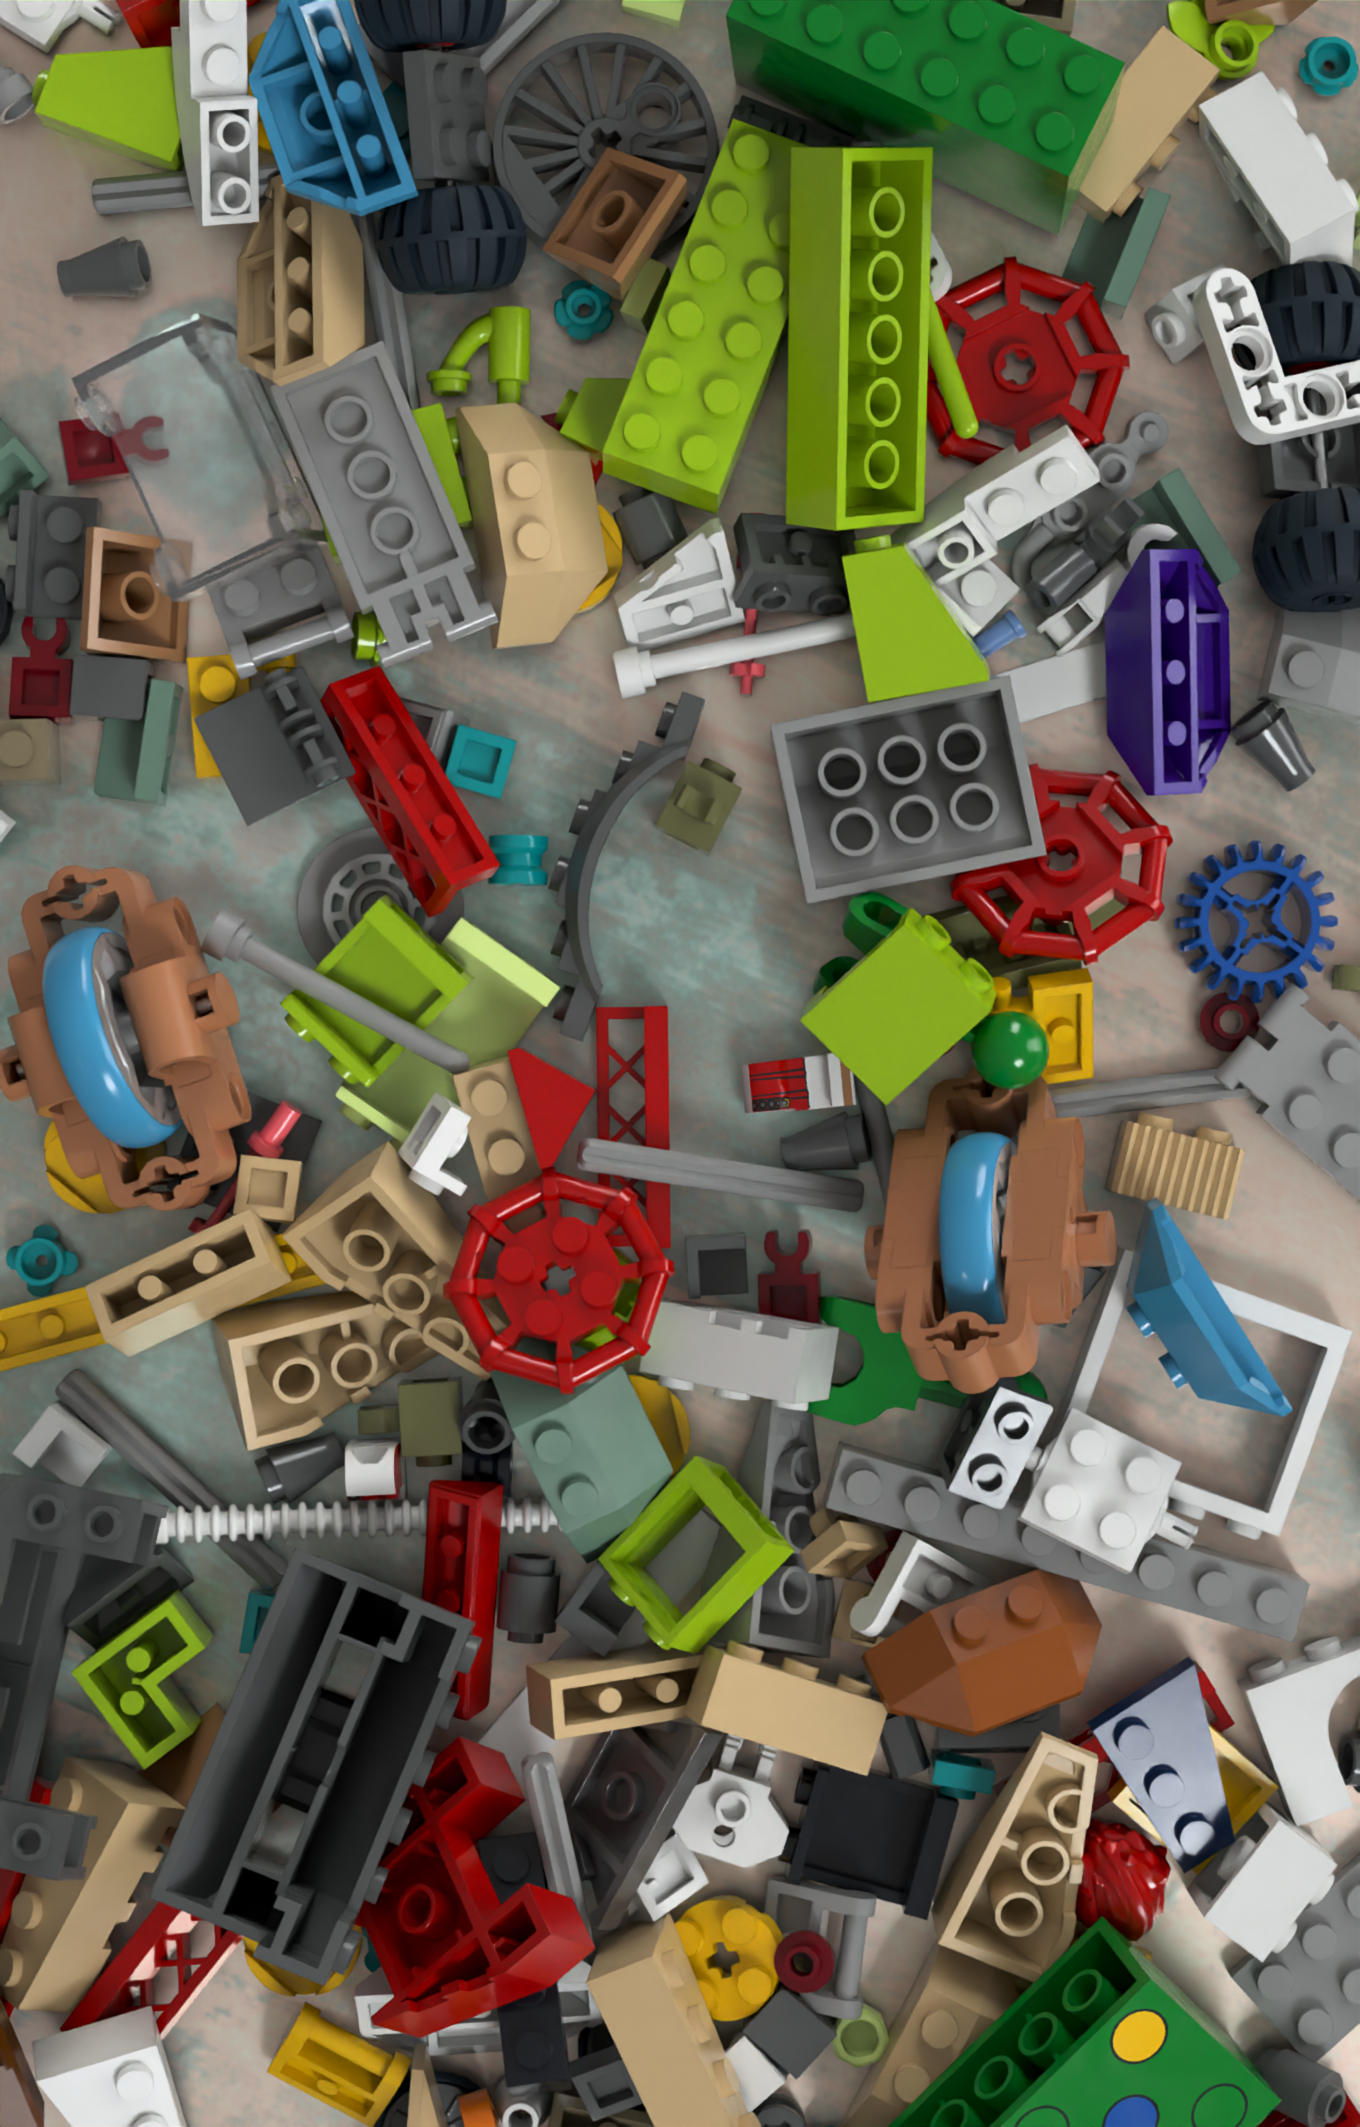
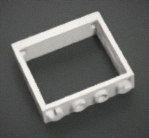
[1046,1247,1353,1540]

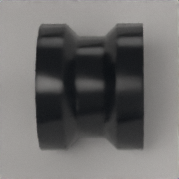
[461,1442,513,1497]

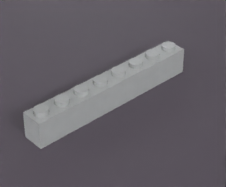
[823,1441,1310,1642]

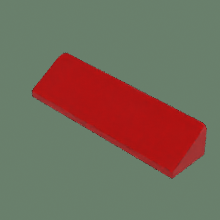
[422,1480,504,1721]

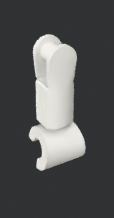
[1035,523,1178,657]

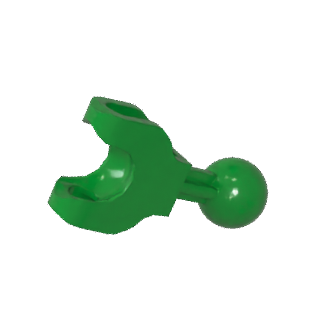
[813,892,1049,1089]
[806,1294,1048,1426]

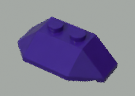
[1105,549,1231,796]

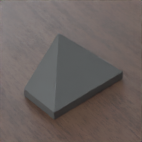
[63,1545,194,1650]

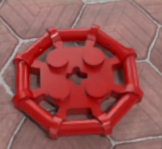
[926,256,1130,465]
[949,763,1173,966]
[443,1166,675,1395]

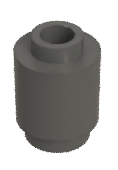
[612,486,688,570]
[496,1553,561,1644]
[1255,2048,1346,2127]

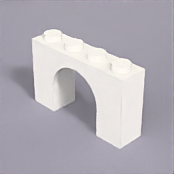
[1237,1635,1360,1828]

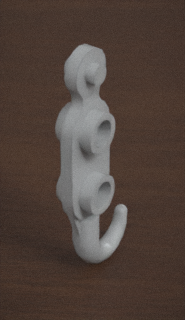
[1010,411,1169,598]

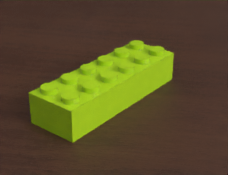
[602,118,810,515]
[786,146,933,531]

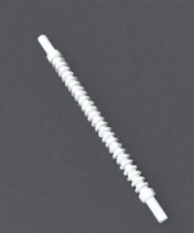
[156,1495,690,1544]

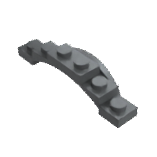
[548,691,705,1042]

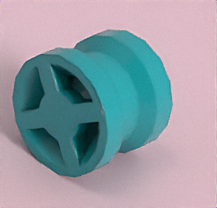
[488,835,548,886]

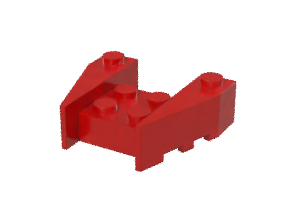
[354,1736,596,2038]

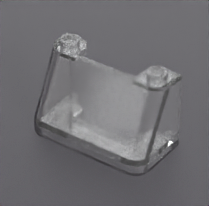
[71,313,328,602]

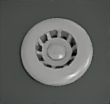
[297,827,464,965]

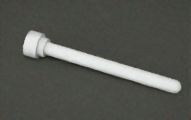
[613,613,856,698]

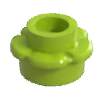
[350,611,386,667]

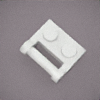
[850,1531,993,1639]

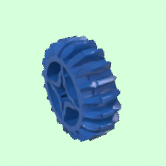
[1173,841,1338,1004]

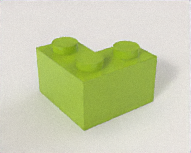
[71,1589,214,1770]

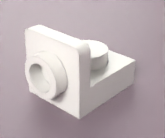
[1144,263,1233,364]
[937,559,1020,639]
[397,1091,471,1196]
[623,1830,709,1922]

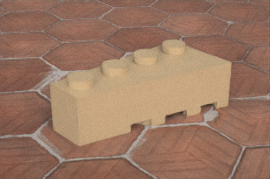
[0,1756,186,2013]
[586,1911,761,2127]

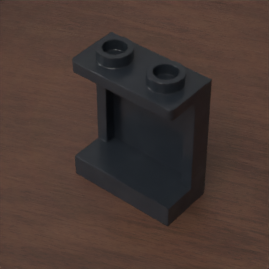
[777,1760,959,1920]

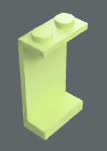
[335,916,560,1151]

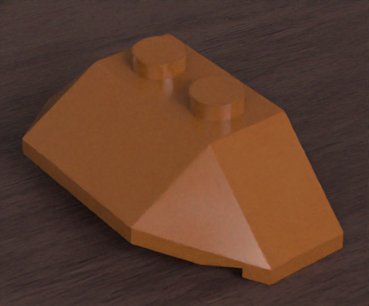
[861,1569,1102,1737]

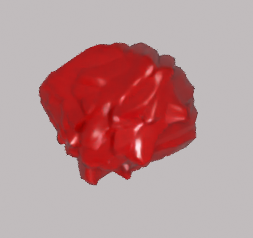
[1075,1818,1171,1941]

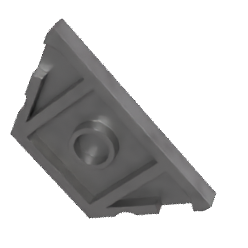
[563,1721,723,1931]

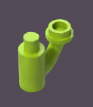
[426,306,531,406]

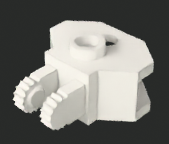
[673,1733,789,1868]

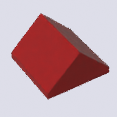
[507,1048,597,1170]

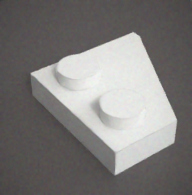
[614,517,745,652]

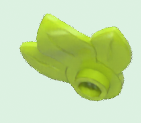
[1166,0,1275,81]

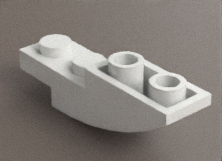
[171,0,259,226]
[890,425,1100,588]

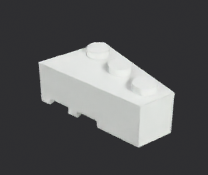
[1198,71,1359,267]
[639,1298,839,1411]
[32,2006,187,2127]

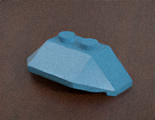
[248,0,419,216]
[1126,1197,1293,1417]

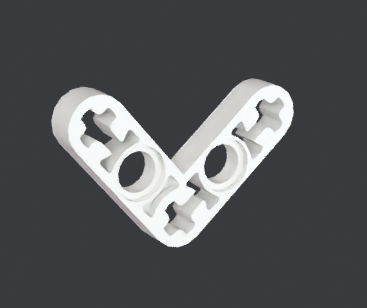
[1192,268,1360,445]

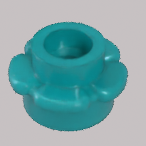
[1299,36,1359,96]
[554,280,613,340]

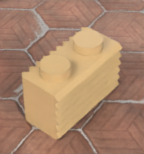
[1105,1112,1245,1220]

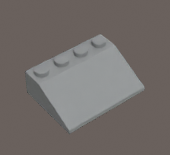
[770,675,1047,904]

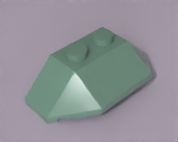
[490,1337,673,1564]

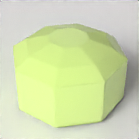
[832,2003,890,2068]

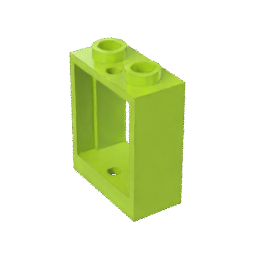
[598,1455,795,1654]

